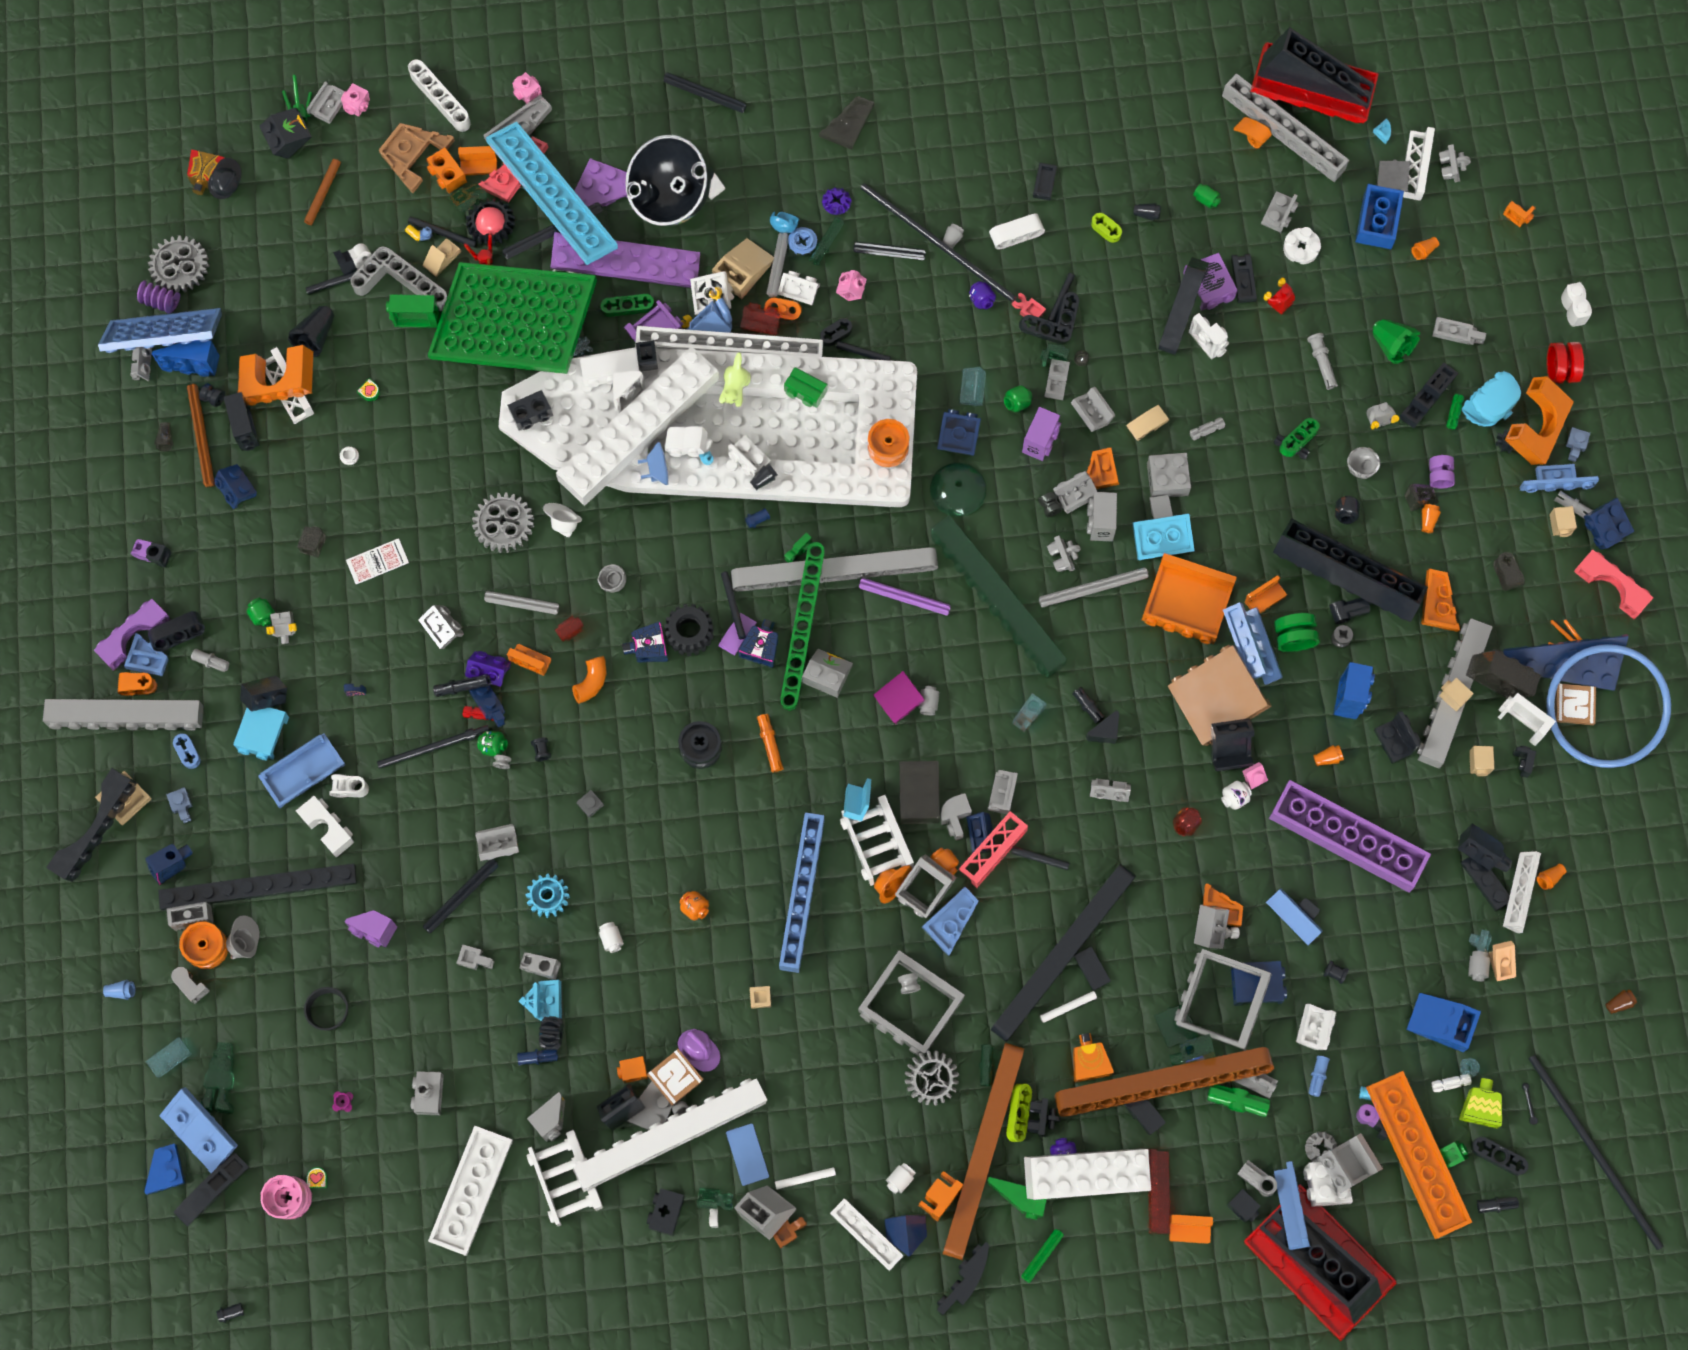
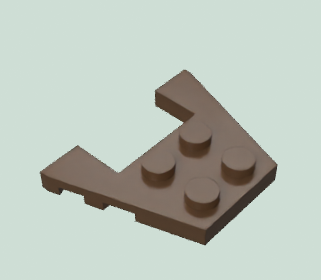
[379,123,455,193]

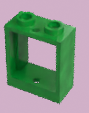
[386,295,440,328]

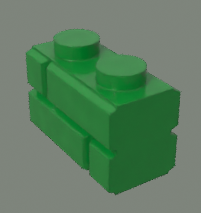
[784,367,828,408]

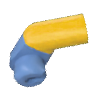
[405,225,432,241]

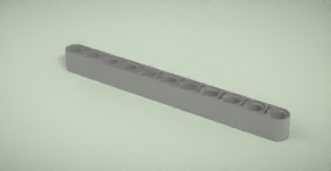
[731,548,938,591]

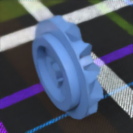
[788,227,817,255]

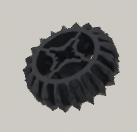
[466,198,515,247]

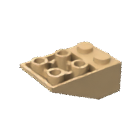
[712,238,774,299]

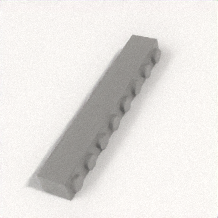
[1417,619,1492,769]
[43,699,204,731]

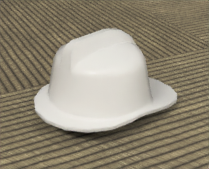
[543,503,582,537]

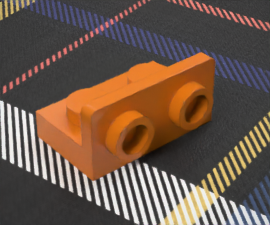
[507,644,552,676]

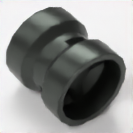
[1038,492,1063,517]

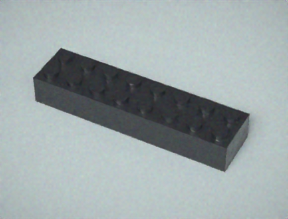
[1273,518,1428,622]

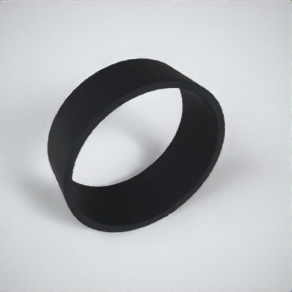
[304,987,348,1031]

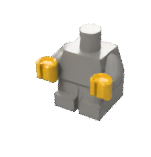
[1366,402,1399,430]
[266,612,297,644]

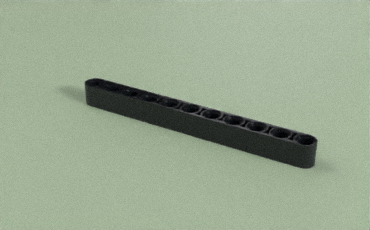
[991,864,1136,1042]

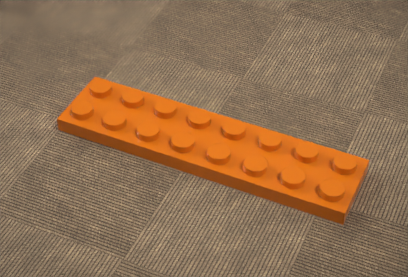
[1366,1071,1472,1239]

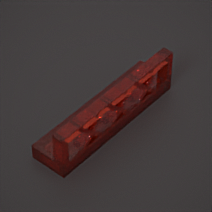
[1148,1149,1170,1234]

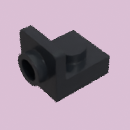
[1513,746,1536,778]

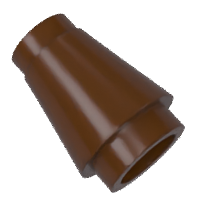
[1605,989,1637,1014]

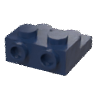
[937,409,981,455]
[1583,498,1634,549]

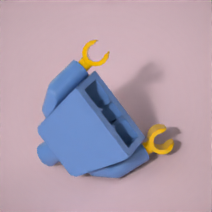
[681,287,733,333]

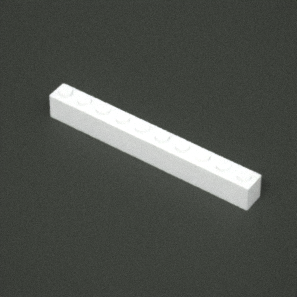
[635,326,823,357]
[573,1078,767,1192]

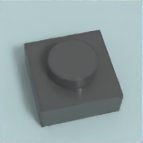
[576,790,604,818]

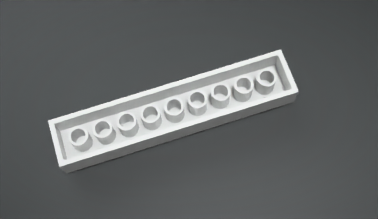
[556,346,719,506]

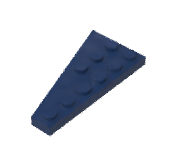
[1499,634,1629,691]

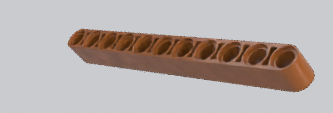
[943,1043,1025,1260]
[1055,1047,1274,1117]

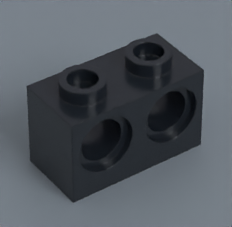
[507,390,553,431]

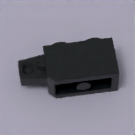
[1458,823,1512,872]

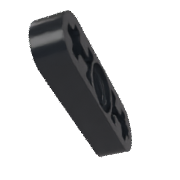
[1471,1137,1528,1176]

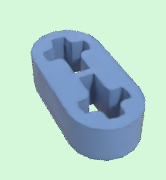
[173,734,201,769]

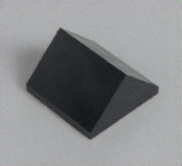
[597,1083,646,1131]

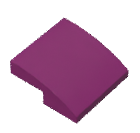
[874,671,925,724]

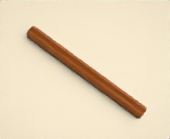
[187,384,215,487]

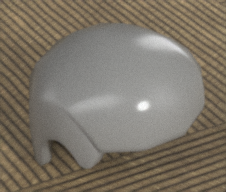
[597,564,627,593]

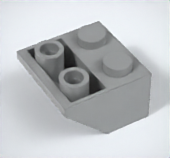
[734,1186,796,1240]

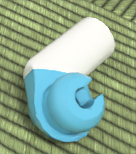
[699,438,714,465]

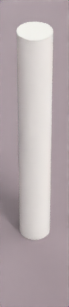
[1040,991,1097,1023]
[775,1167,836,1189]

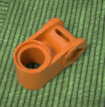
[118,672,157,696]

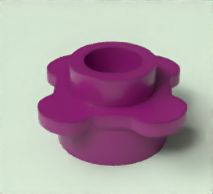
[332,1091,354,1112]

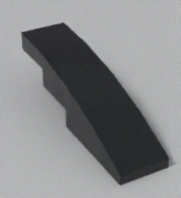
[1399,362,1458,428]

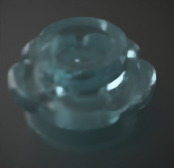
[1460,1058,1480,1078]

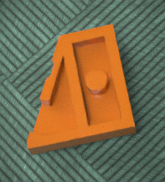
[1087,448,1119,489]
[1203,884,1243,927]

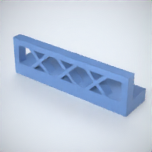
[1274,1161,1310,1250]

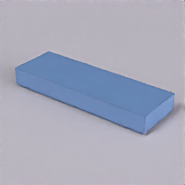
[1266,889,1323,945]

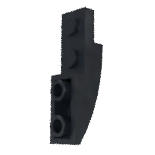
[173,1153,249,1227]
[936,1242,989,1316]

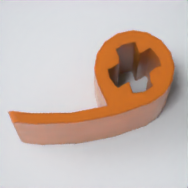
[1234,117,1272,148]

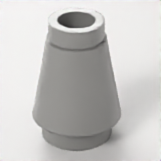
[943,224,964,249]

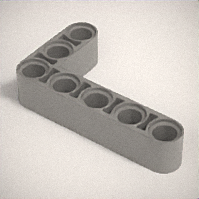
[351,247,447,311]

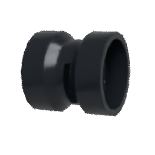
[199,383,225,407]

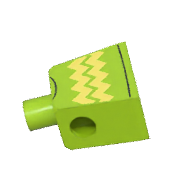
[1459,1078,1502,1129]

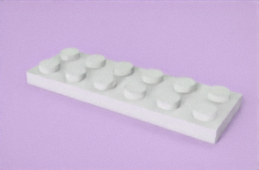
[428,1126,513,1256]

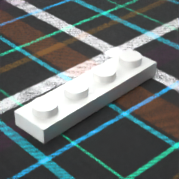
[830,1199,903,1271]

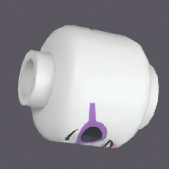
[1221,781,1252,810]

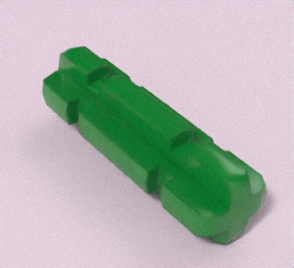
[1446,394,1464,430]

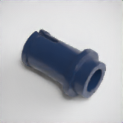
[745,508,770,528]

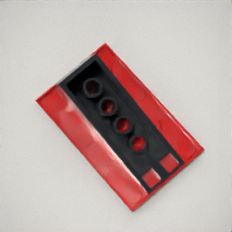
[1250,27,1379,124]
[1244,1184,1397,1341]

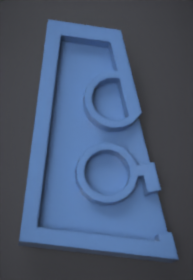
[922,887,978,956]

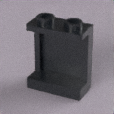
[1211,718,1254,771]

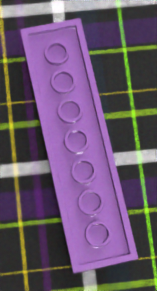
[550,232,700,288]

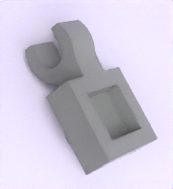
[457,945,494,970]

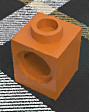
[617,1056,648,1084]

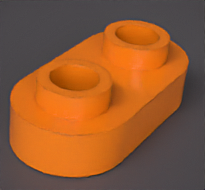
[765,297,802,320]

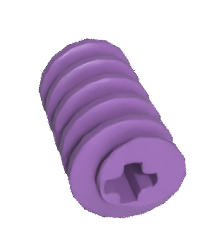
[137,281,180,314]

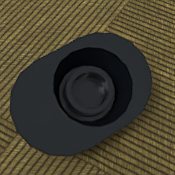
[208,158,242,199]

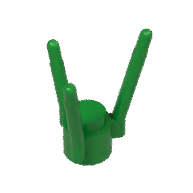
[282,75,312,121]

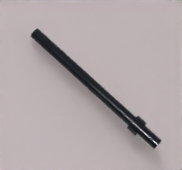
[377,725,490,769]

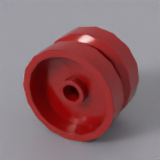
[1547,342,1584,383]

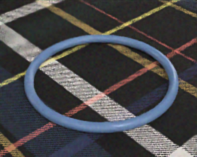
[1546,644,1671,768]

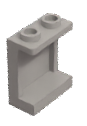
[1319,1133,1383,1193]

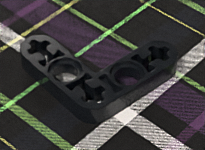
[1019,292,1079,344]

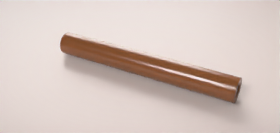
[304,159,341,225]

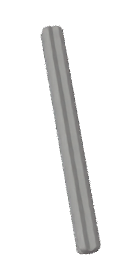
[1039,568,1148,607]

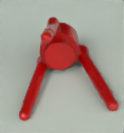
[464,234,493,265]

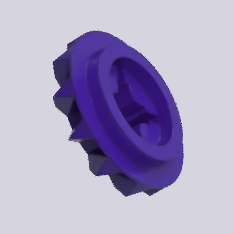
[822,187,851,215]

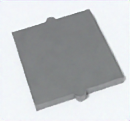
[1377,159,1410,191]

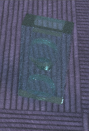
[146,1037,191,1078]

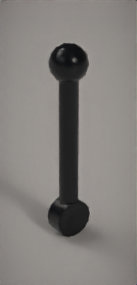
[1522,1083,1538,1125]

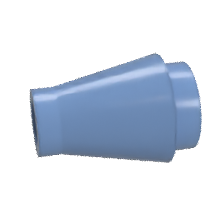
[103,980,135,1000]

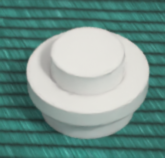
[340,447,359,465]

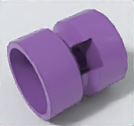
[1429,455,1455,489]

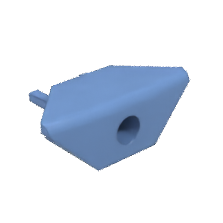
[638,442,669,485]

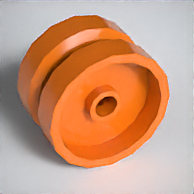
[867,419,910,467]
[179,922,229,969]

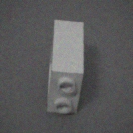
[895,854,957,918]

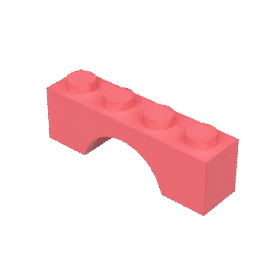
[1574,550,1653,619]

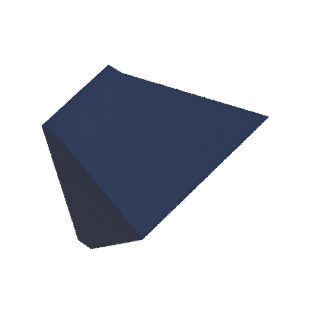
[885,1215,927,1257]

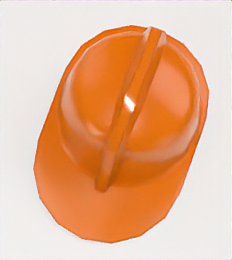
[874,865,912,904]

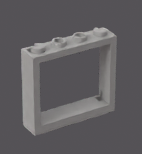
[1174,949,1272,1050]
[858,951,965,1056]

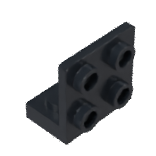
[1374,711,1420,764]

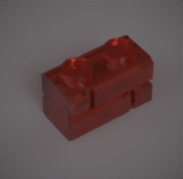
[740,302,782,336]

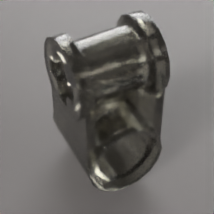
[1493,552,1525,591]

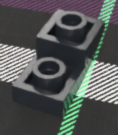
[1124,1099,1166,1135]

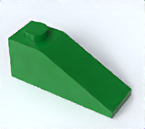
[987,1177,1047,1220]

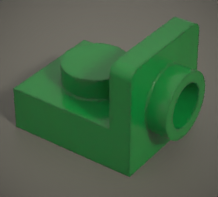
[1440,1140,1468,1168]

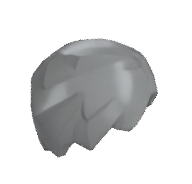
[1347,447,1380,479]

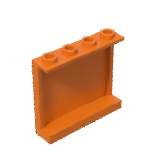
[1142,553,1237,644]

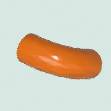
[572,656,607,704]

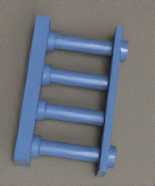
[1223,602,1283,685]

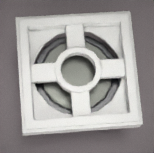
[690,271,734,316]

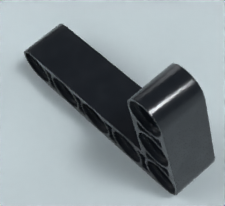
[1158,257,1210,355]

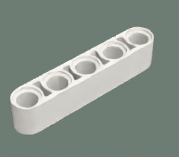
[408,60,471,132]

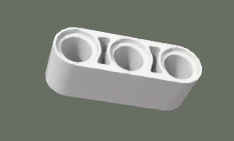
[989,214,1045,249]

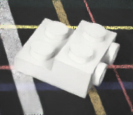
[1189,313,1229,360]
[1303,1162,1353,1207]

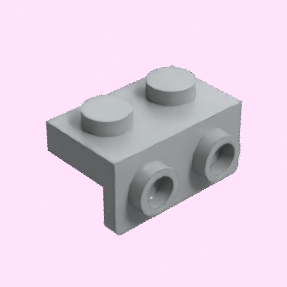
[1071,387,1115,432]
[1053,471,1098,514]
[475,824,519,861]

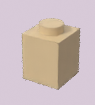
[1549,506,1577,537]
[1440,678,1474,712]
[1470,746,1494,776]

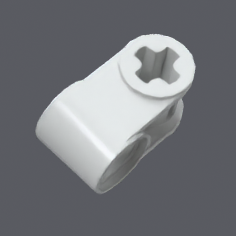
[329,774,369,798]

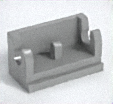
[988,770,1018,814]
[1194,905,1229,949]

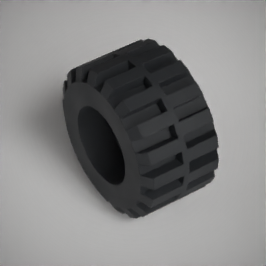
[665,604,714,656]

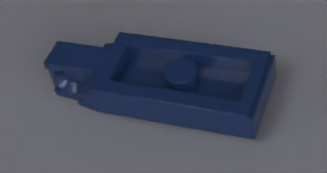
[469,686,505,727]

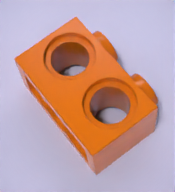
[427,147,467,193]

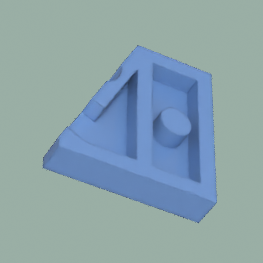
[124,634,169,676]

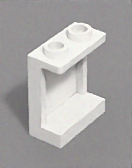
[1498,693,1556,746]

